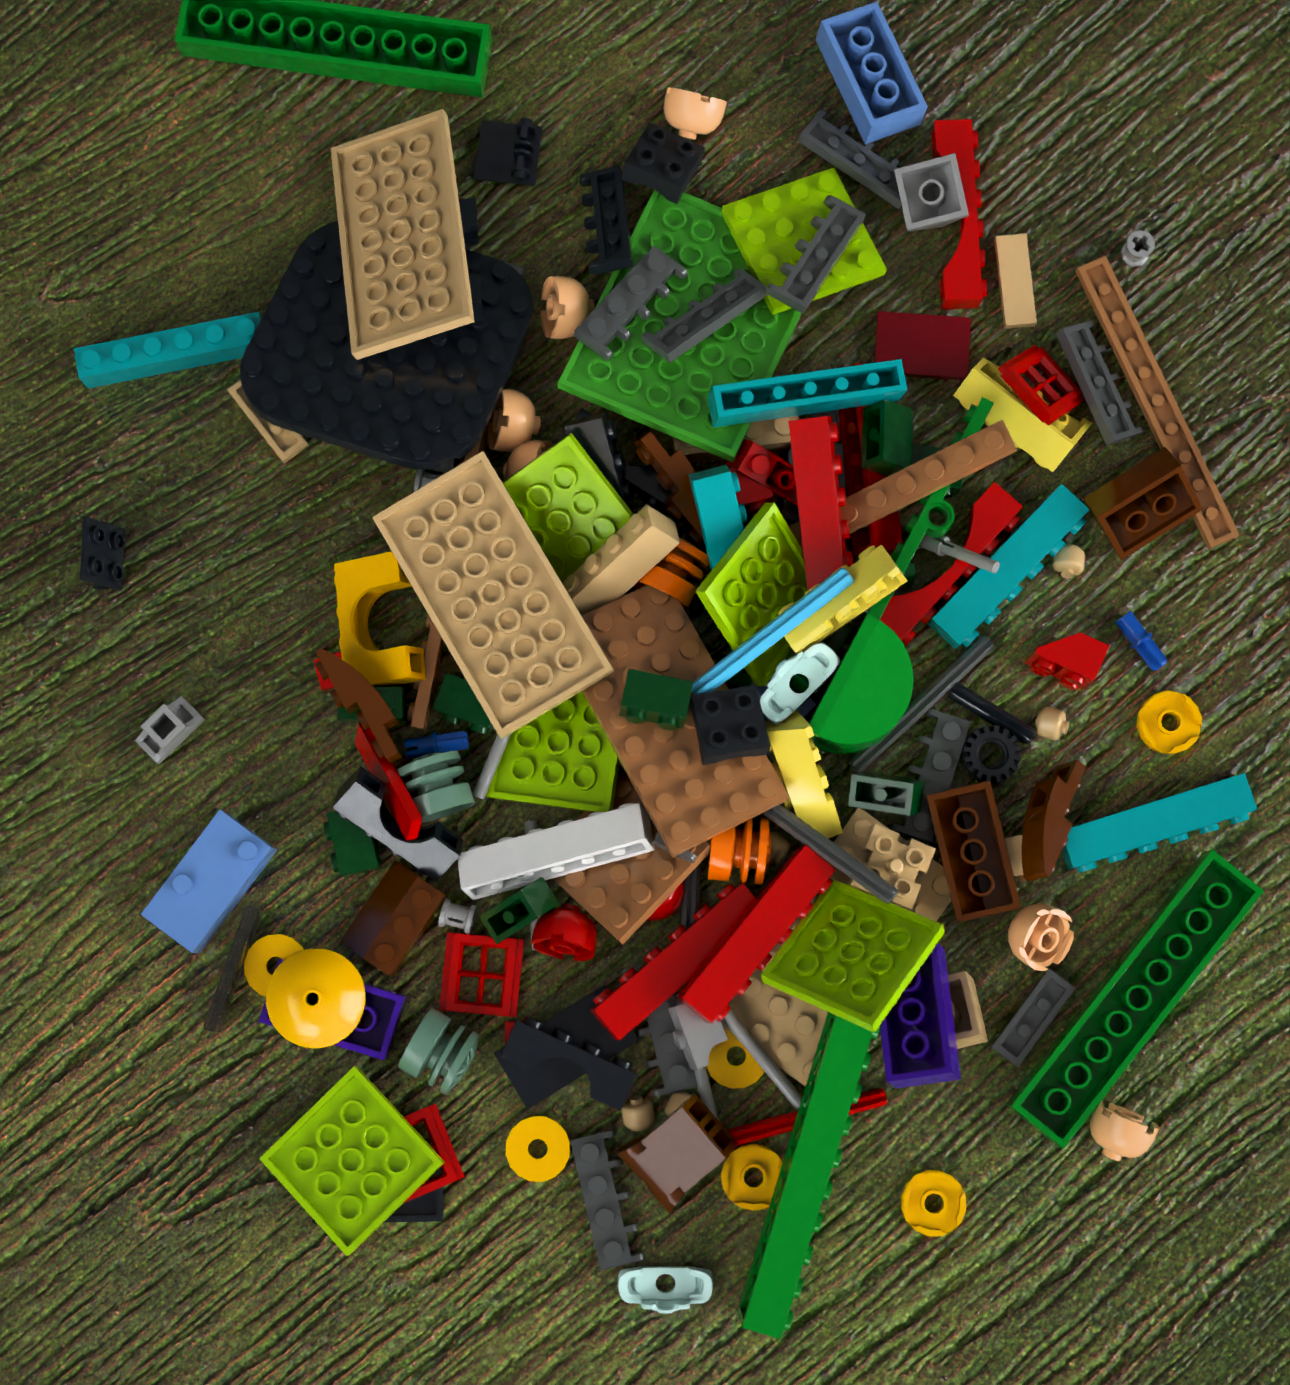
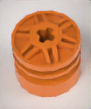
[633,538,709,610]
[707,817,772,885]

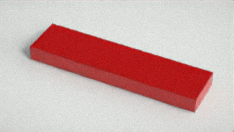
[355,723,422,841]

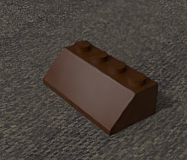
[926,781,1021,923]

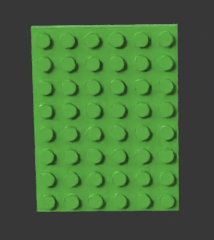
[557,190,802,462]

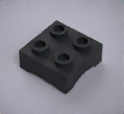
[621,122,705,204]
[689,685,770,765]

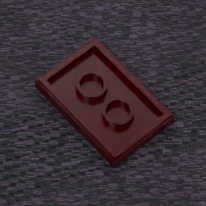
[874,311,971,381]

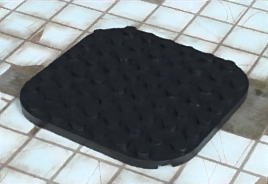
[240,221,533,469]

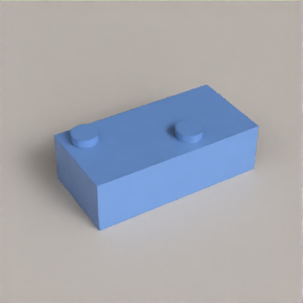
[816,2,928,144]
[140,809,277,954]

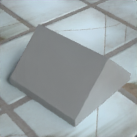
[894,153,969,231]

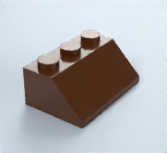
[1083,447,1203,560]
[340,860,448,977]

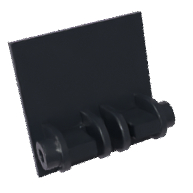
[474,118,543,186]
[80,516,126,591]

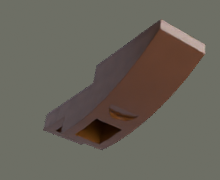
[634,432,706,550]
[315,648,402,764]
[1022,759,1086,882]

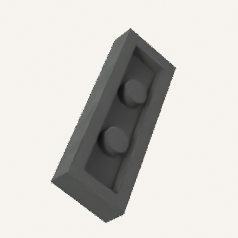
[990,969,1076,1067]

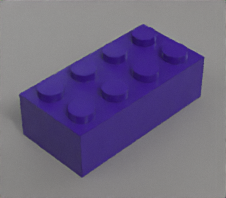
[880,943,961,1089]
[259,958,407,1060]

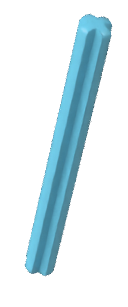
[692,567,854,695]

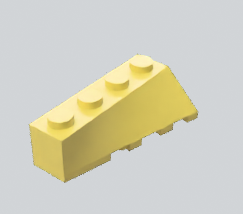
[953,357,1092,472]
[778,544,907,654]
[764,710,843,839]

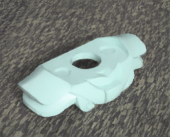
[760,643,840,724]
[618,1266,714,1314]

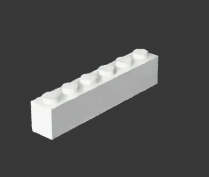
[457,803,655,900]

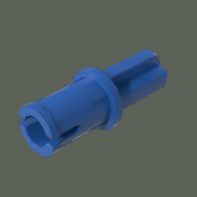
[1115,611,1167,671]
[404,730,469,759]

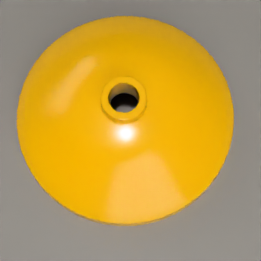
[266,948,366,1048]

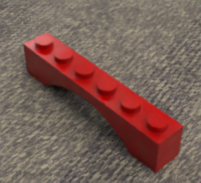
[931,119,987,310]
[880,482,1023,646]

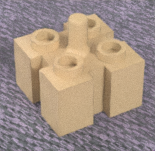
[848,824,936,910]

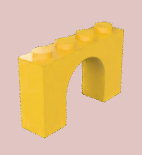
[334,551,426,687]

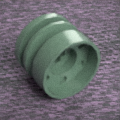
[397,751,475,824]
[398,1008,481,1095]

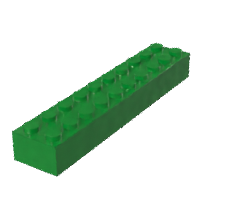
[174,0,493,98]
[1006,849,1264,1149]
[737,1012,881,1340]

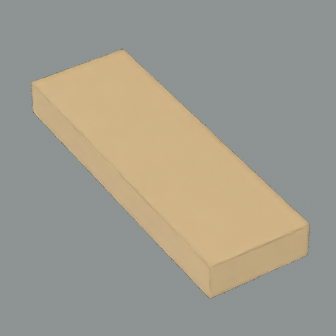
[994,233,1037,329]
[227,380,309,464]

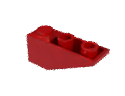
[726,439,798,507]

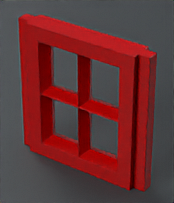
[998,344,1085,425]
[439,932,524,1017]
[404,1103,465,1203]

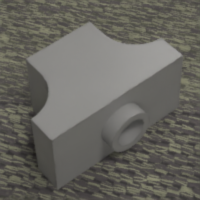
[135,696,205,764]
[668,1003,728,1070]

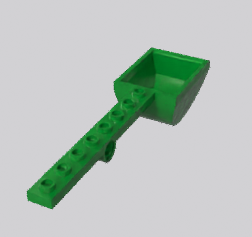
[809,397,994,754]

